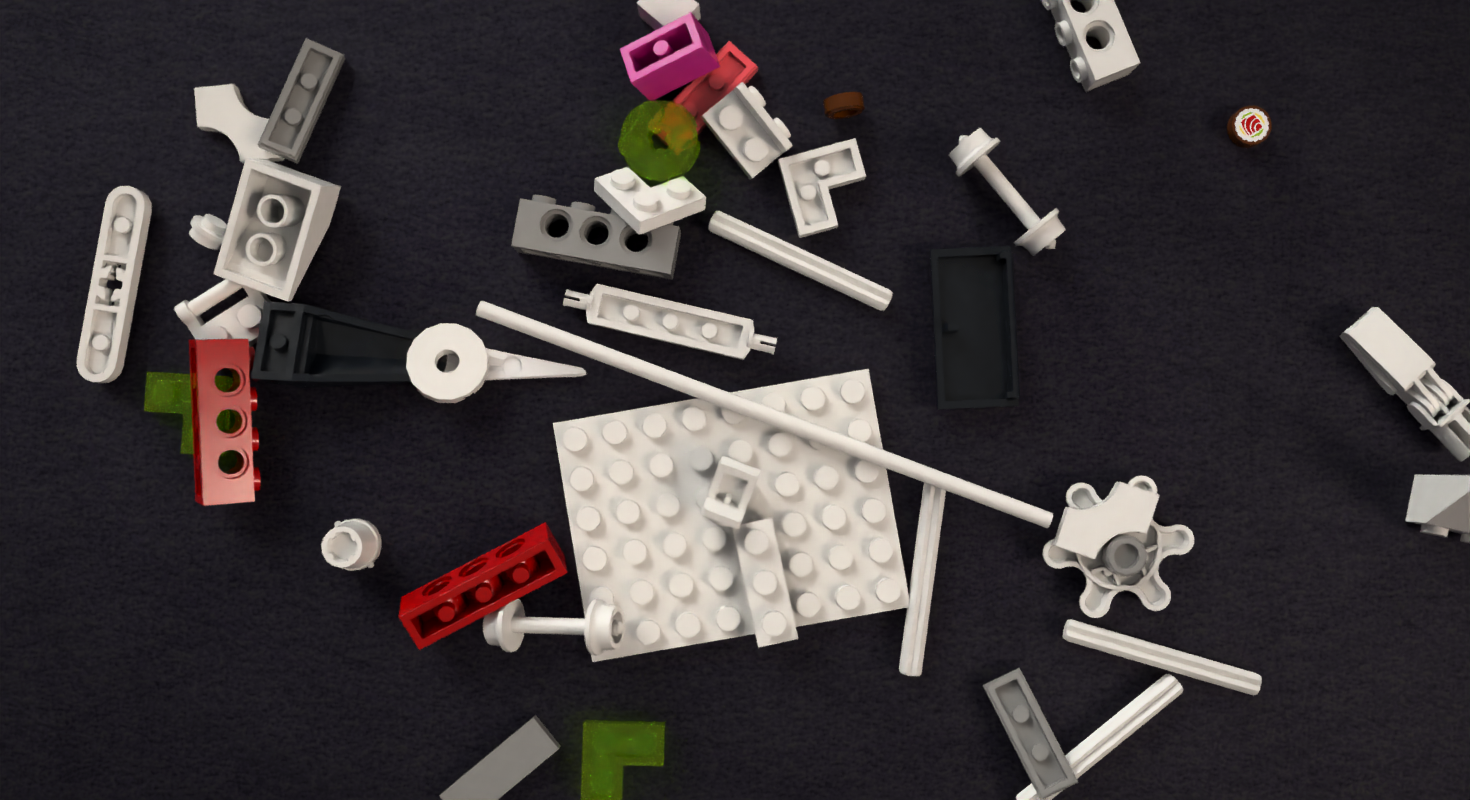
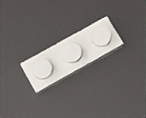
[732,517,798,648]

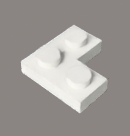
[778,138,866,238]
[594,167,706,235]

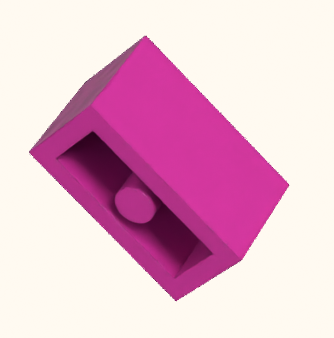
[620,12,720,102]

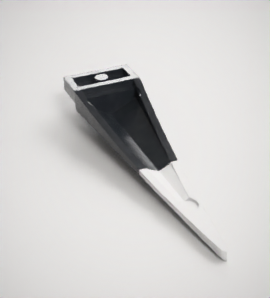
[251,301,586,388]

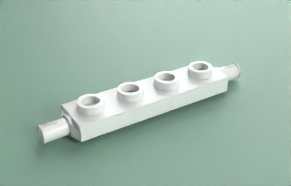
[563,284,777,360]

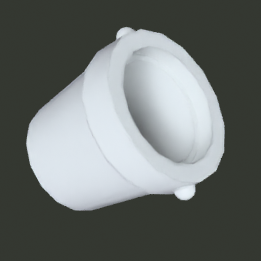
[321,518,382,571]

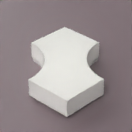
[194,84,284,164]
[1053,482,1160,559]

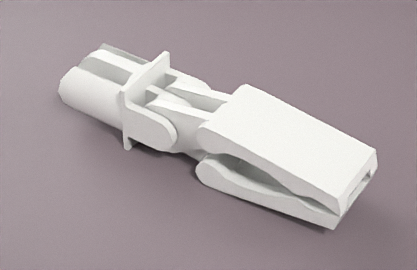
[1340,307,1470,462]

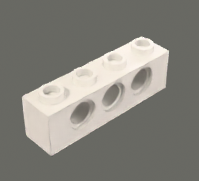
[1041,0,1141,92]

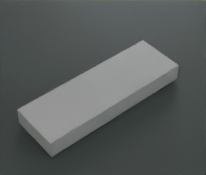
[258,38,345,164]
[982,668,1078,800]
[439,715,561,800]

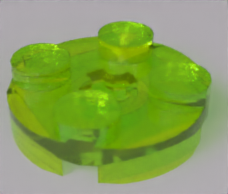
[618,100,700,181]

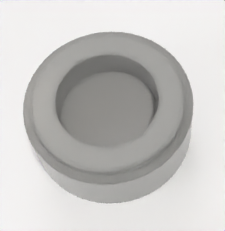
[1102,535,1147,577]

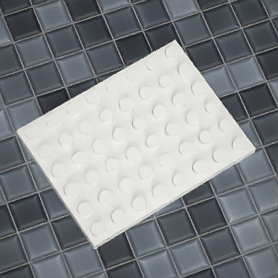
[553,369,910,662]

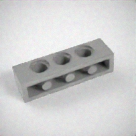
[511,195,681,280]

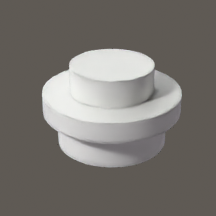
[189,214,227,250]

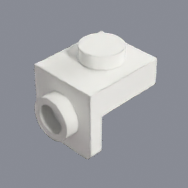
[700,456,761,529]

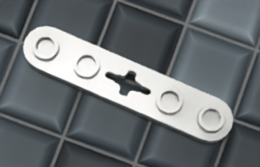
[77,186,152,383]

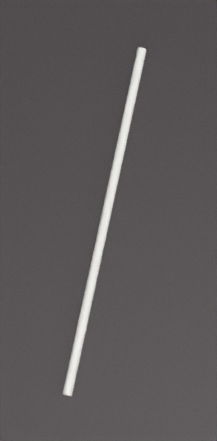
[476,300,1053,528]

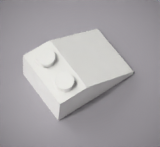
[214,158,341,302]
[1405,475,1470,543]

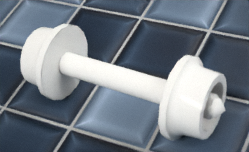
[949,128,1066,256]
[483,599,625,655]

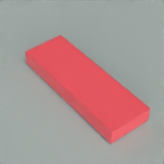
[649,41,758,156]

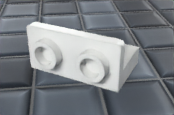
[700,82,793,179]

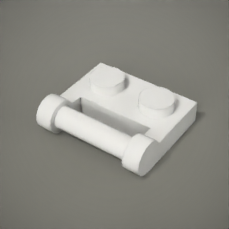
[174,279,271,347]

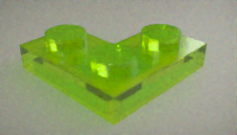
[144,371,233,456]
[581,720,665,800]

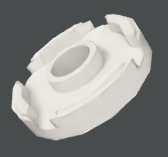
[406,323,489,403]

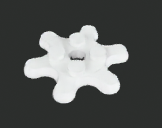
[1042,475,1194,618]

